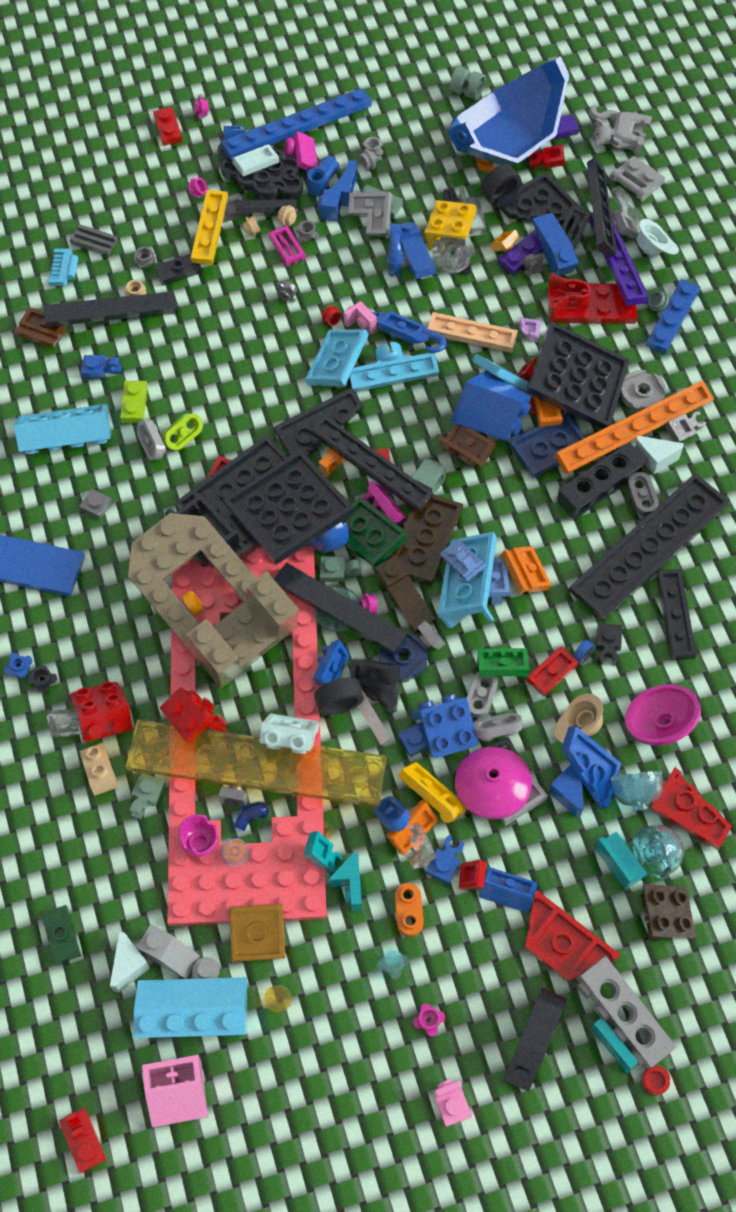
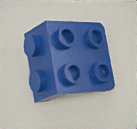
[412,694,478,758]

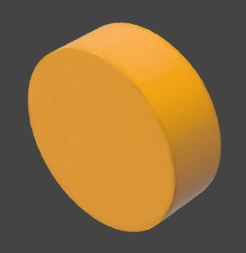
[182,591,204,615]

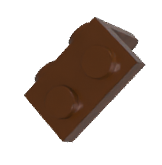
[435,423,497,468]

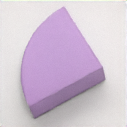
[519,318,541,343]

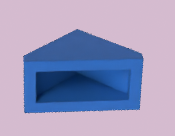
[549,764,584,817]

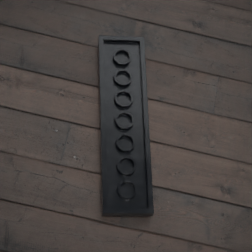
[568,473,731,622]

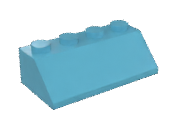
[13,404,111,454]
[134,977,247,1038]

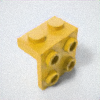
[424,200,477,250]

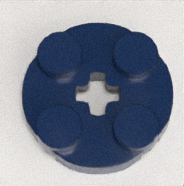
[379,633,428,683]

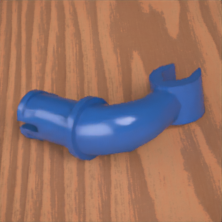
[386,224,404,277]

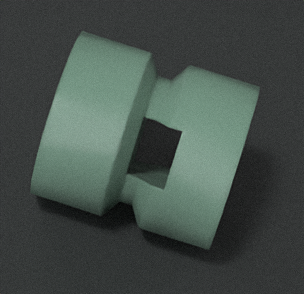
[449,66,486,100]

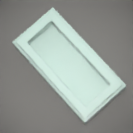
[233,144,279,176]

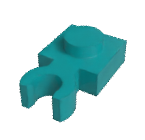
[304,831,343,874]

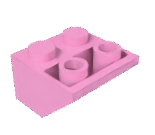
[142,1055,208,1128]

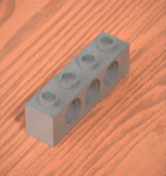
[576,956,676,1069]

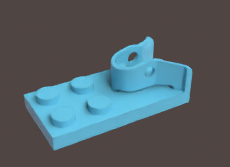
[438,532,497,629]

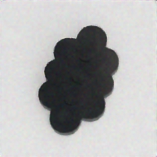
[218,143,303,200]

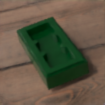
[41,905,82,965]

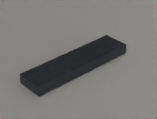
[656,569,697,660]

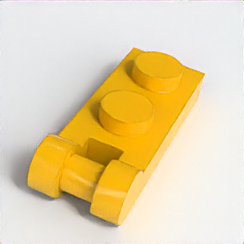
[398,762,466,823]

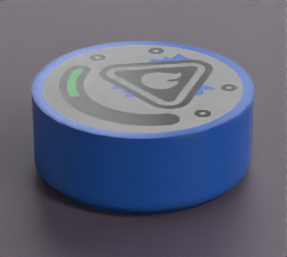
[573,640,595,665]

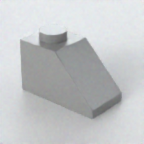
[137,924,200,979]

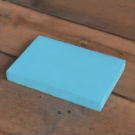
[305,330,369,386]

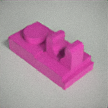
[362,481,407,525]

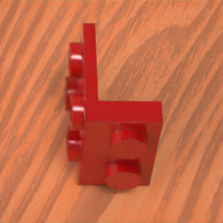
[70,682,133,743]
[159,687,230,744]

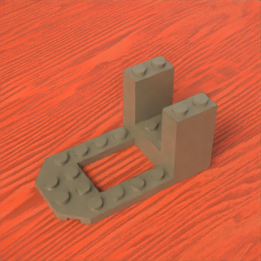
[128,513,299,689]

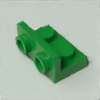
[477,648,529,677]

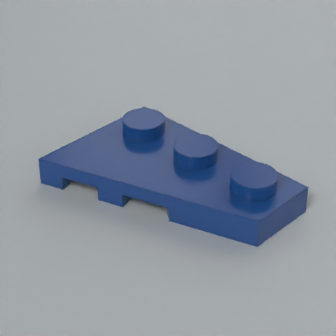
[561,726,621,809]

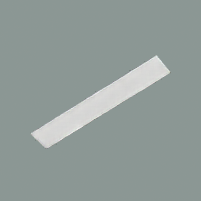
[358,691,390,745]

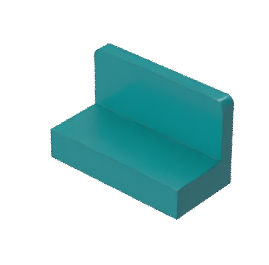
[594,831,647,890]

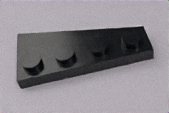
[274,388,363,457]

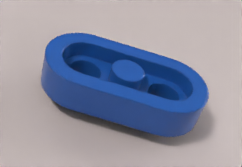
[374,796,410,831]

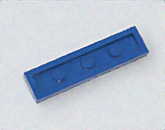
[646,279,701,354]

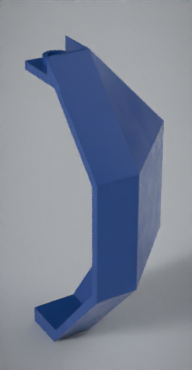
[447,56,569,166]

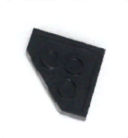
[496,172,584,226]

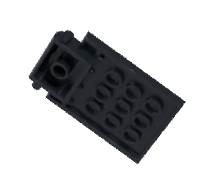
[165,436,287,568]

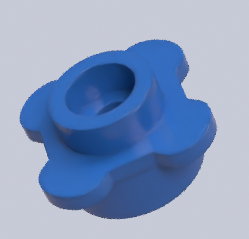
[4,653,33,678]

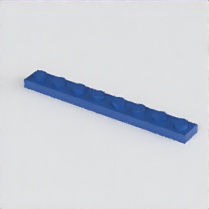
[221,88,372,160]

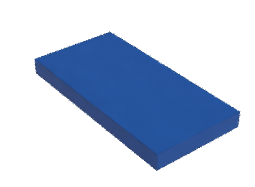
[0,535,85,597]

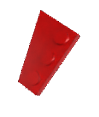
[650,767,732,850]

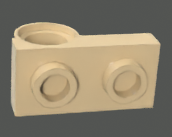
[80,742,119,796]

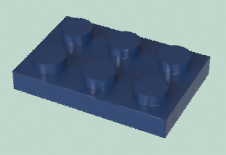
[509,412,586,479]

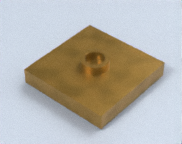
[229,903,286,962]

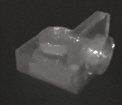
[405,822,437,869]

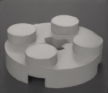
[620,370,666,413]

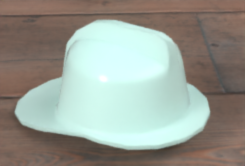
[636,219,679,256]

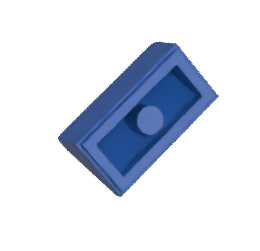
[479,867,538,913]

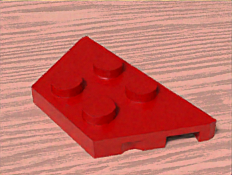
[524,890,621,983]

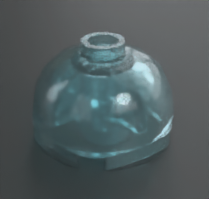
[611,771,663,811]
[633,824,684,879]

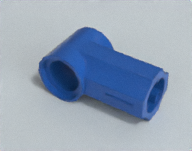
[307,155,339,197]

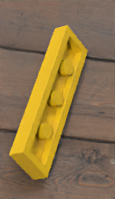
[191,190,228,265]

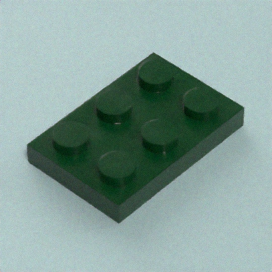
[342,496,409,568]

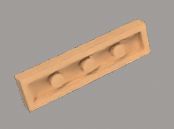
[427,312,518,353]

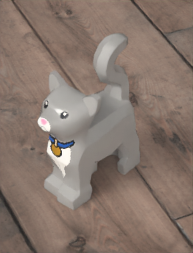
[589,105,652,156]

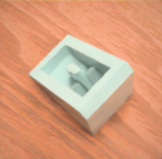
[635,436,684,475]
[110,932,150,992]

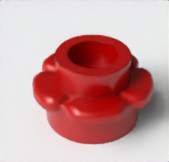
[322,305,342,326]

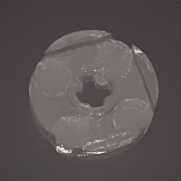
[432,237,475,273]

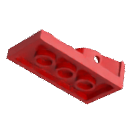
[548,273,637,324]

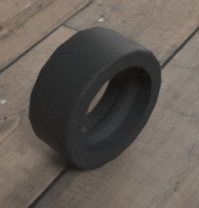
[480,164,521,205]
[314,677,364,716]

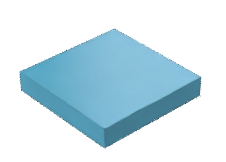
[472,354,529,391]

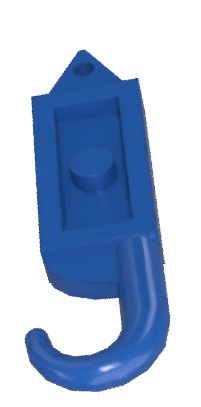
[372,310,447,353]

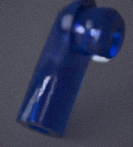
[233,801,269,832]

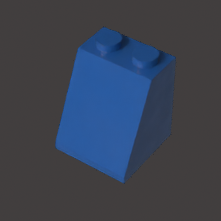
[450,370,532,441]

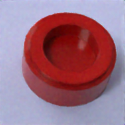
[641,1066,670,1096]

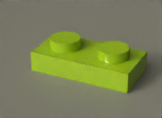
[120,381,148,423]

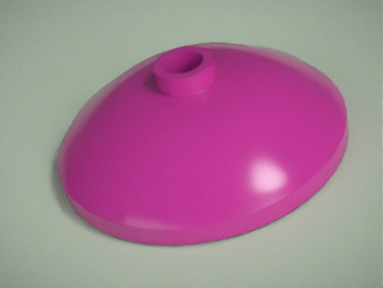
[625,684,701,746]
[455,747,532,819]

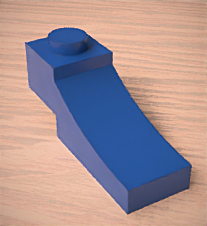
[317,160,357,221]
[400,222,436,279]

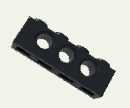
[556,442,648,520]

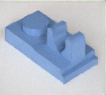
[440,539,486,582]
[488,558,510,605]

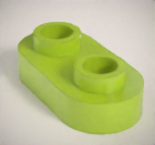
[162,413,203,450]

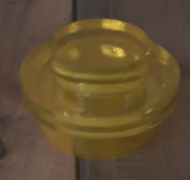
[265,985,292,1013]

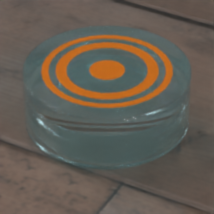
[222,838,249,866]

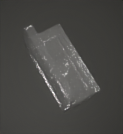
[458,188,486,236]

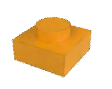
[490,230,520,252]

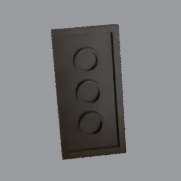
[391,495,464,586]

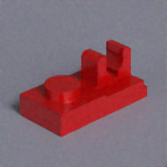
[59,1107,107,1174]

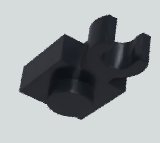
[596,623,622,666]

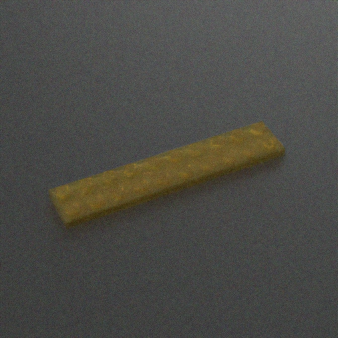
[126,720,387,807]

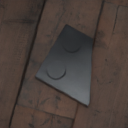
[350,658,400,713]

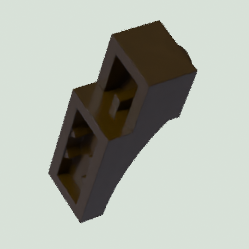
[375,555,435,634]

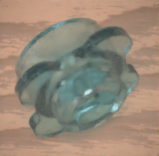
[377,947,409,979]

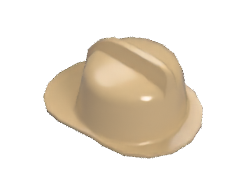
[554,693,603,743]

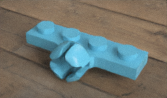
[349,342,439,392]

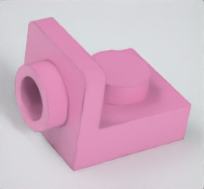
[344,301,377,335]
[433,1079,472,1127]

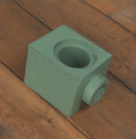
[412,458,446,495]

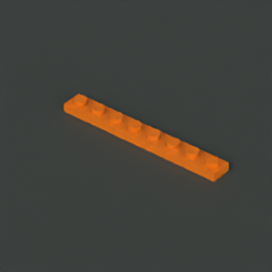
[554,380,714,475]

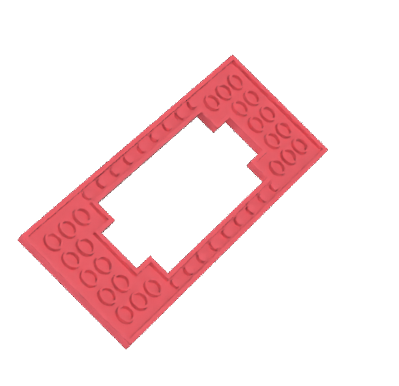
[168,545,327,926]

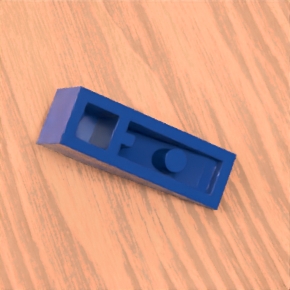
[532,213,579,276]

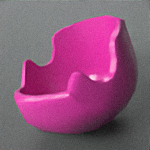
[178,815,218,857]

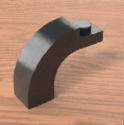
[503,987,567,1092]

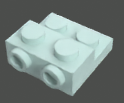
[259,713,320,754]

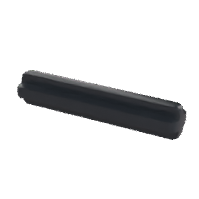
[235,199,297,213]

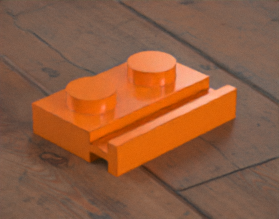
[501,546,551,594]

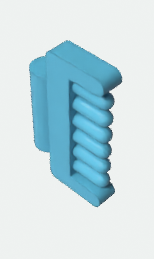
[47,249,78,286]

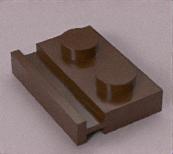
[14,307,69,349]

